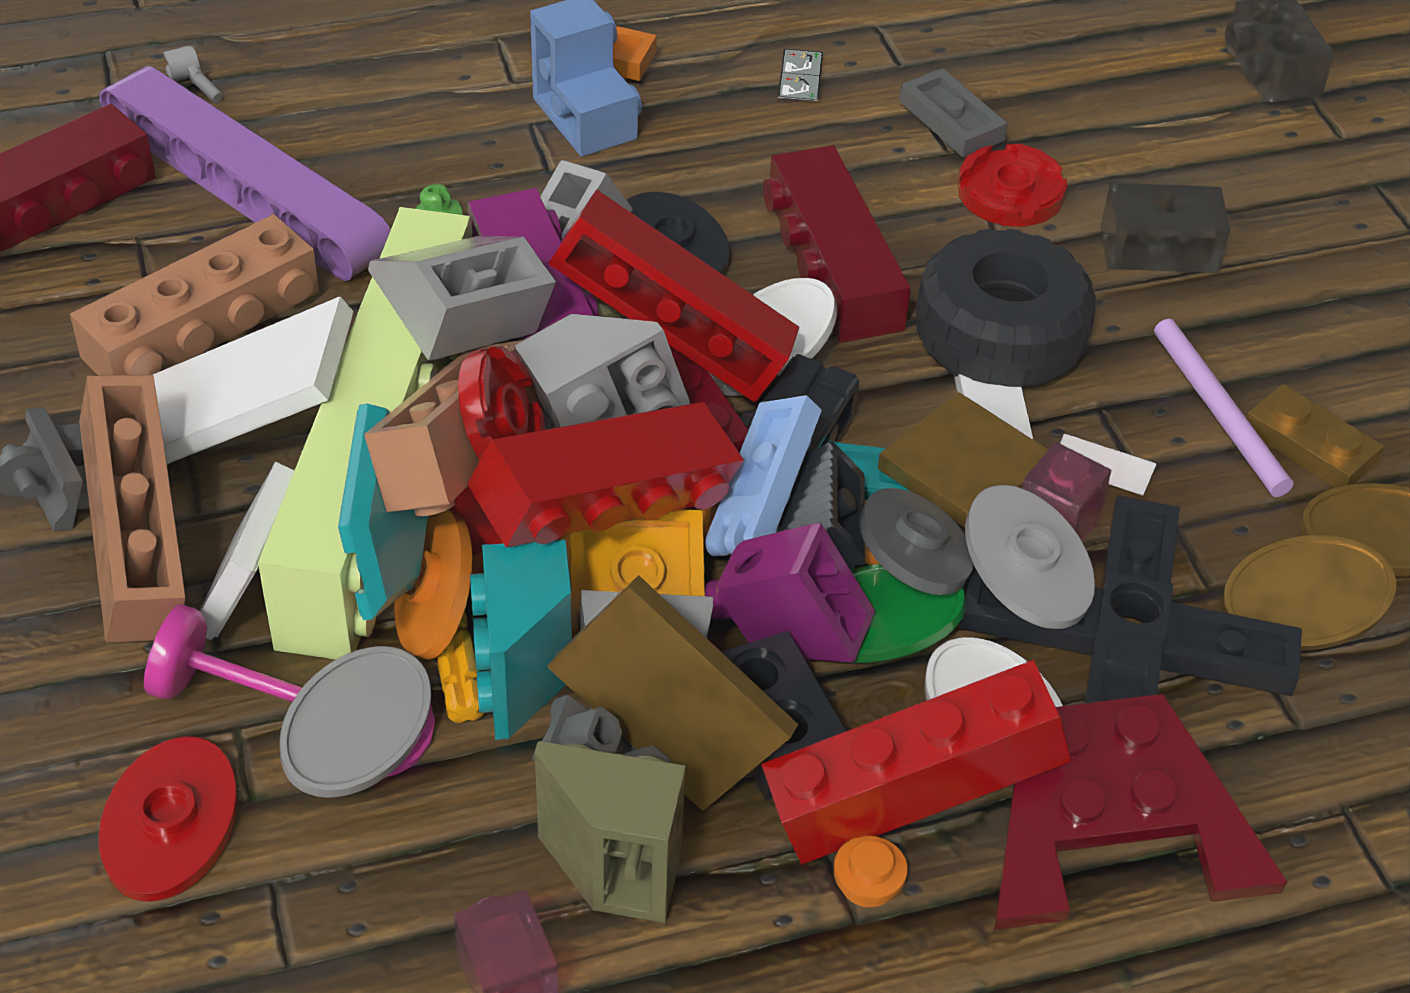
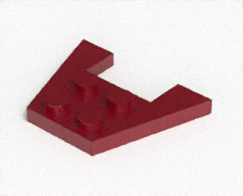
[994,694,1288,930]

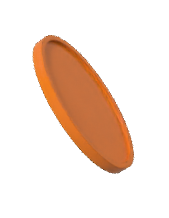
[395,509,472,660]

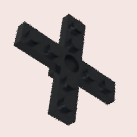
[959,495,1302,704]

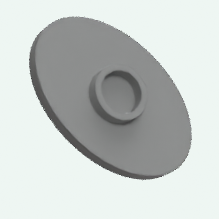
[965,485,1095,629]
[280,646,431,798]

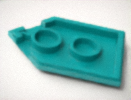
[338,403,428,620]

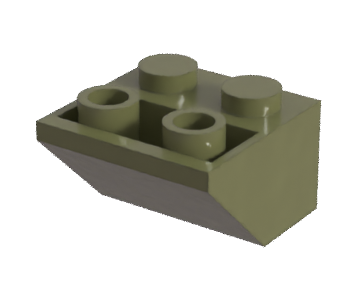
[535,741,685,923]

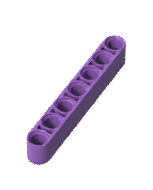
[99,66,391,281]

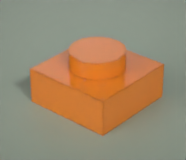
[613,26,657,81]

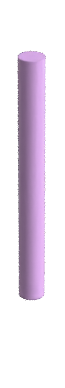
[1154,319,1293,497]

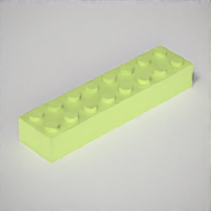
[258,207,472,660]

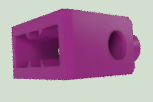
[704,523,875,662]

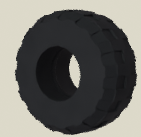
[915,229,1096,388]

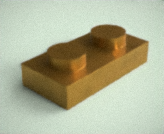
[1246,384,1384,488]

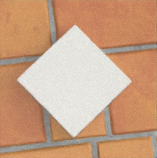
[199,462,294,640]

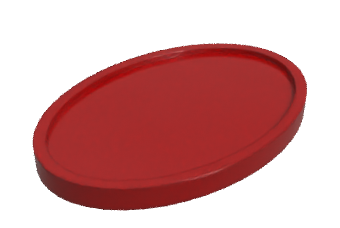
[99,737,238,902]

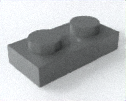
[899,68,1008,157]

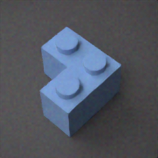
[530,0,642,157]

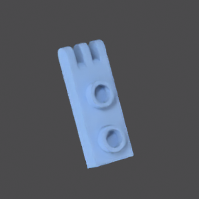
[705,395,822,556]

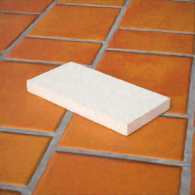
[153,297,353,464]

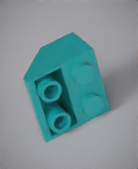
[470,539,572,740]

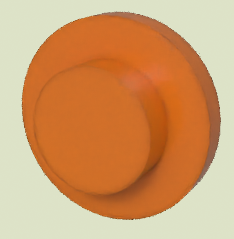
[834,836,907,908]

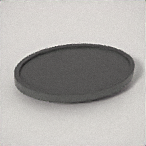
[859,488,974,595]

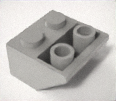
[368,236,556,361]
[514,314,690,428]

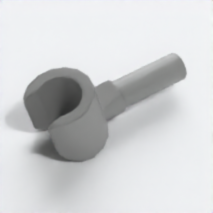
[163,46,224,103]

